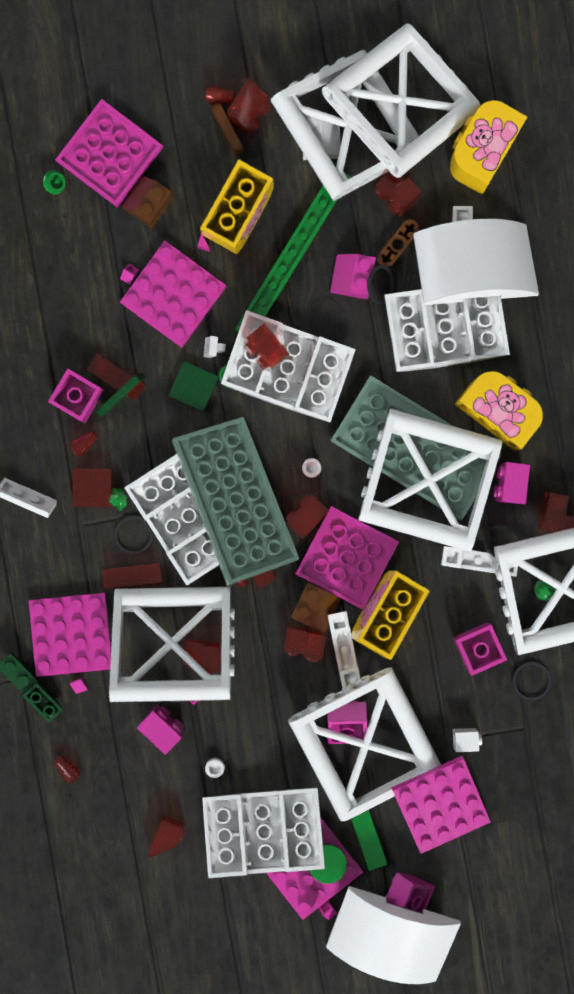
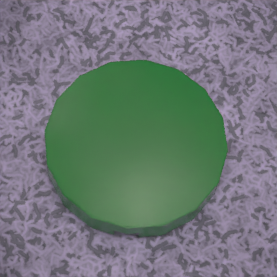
[310,844,347,884]

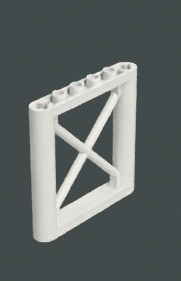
[322,24,481,178]
[271,50,419,201]
[358,409,502,552]
[494,528,574,656]
[109,587,235,702]
[288,668,441,821]

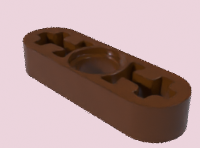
[210,102,244,157]
[377,220,419,268]

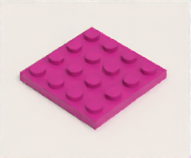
[55,99,163,208]
[120,241,227,348]
[295,506,399,610]
[29,592,111,677]
[391,756,490,854]
[266,816,363,920]

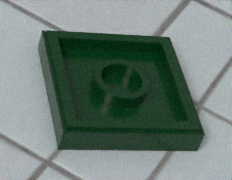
[169,361,219,412]

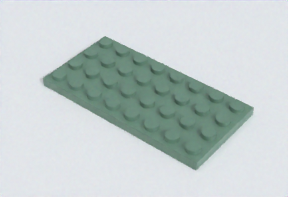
[331,375,502,521]
[172,417,299,586]

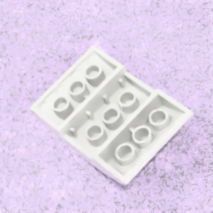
[413,219,539,305]
[384,289,510,372]
[221,310,355,422]
[125,454,219,585]
[202,788,325,878]
[326,886,461,984]

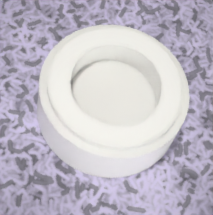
[302,458,321,477]
[205,757,225,778]

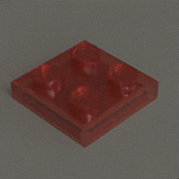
[73,468,112,507]

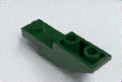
[0,652,63,723]

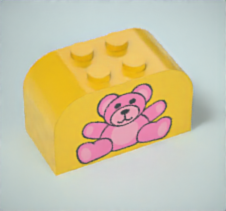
[449,101,527,195]
[200,160,274,254]
[455,372,543,451]
[351,571,429,660]

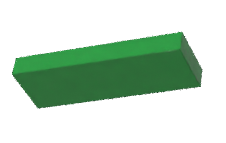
[351,810,387,871]

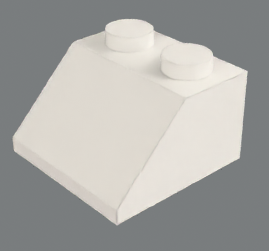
[303,115,341,160]

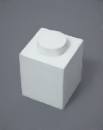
[453,728,482,752]

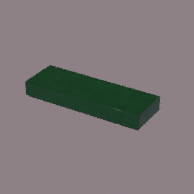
[97,372,146,417]

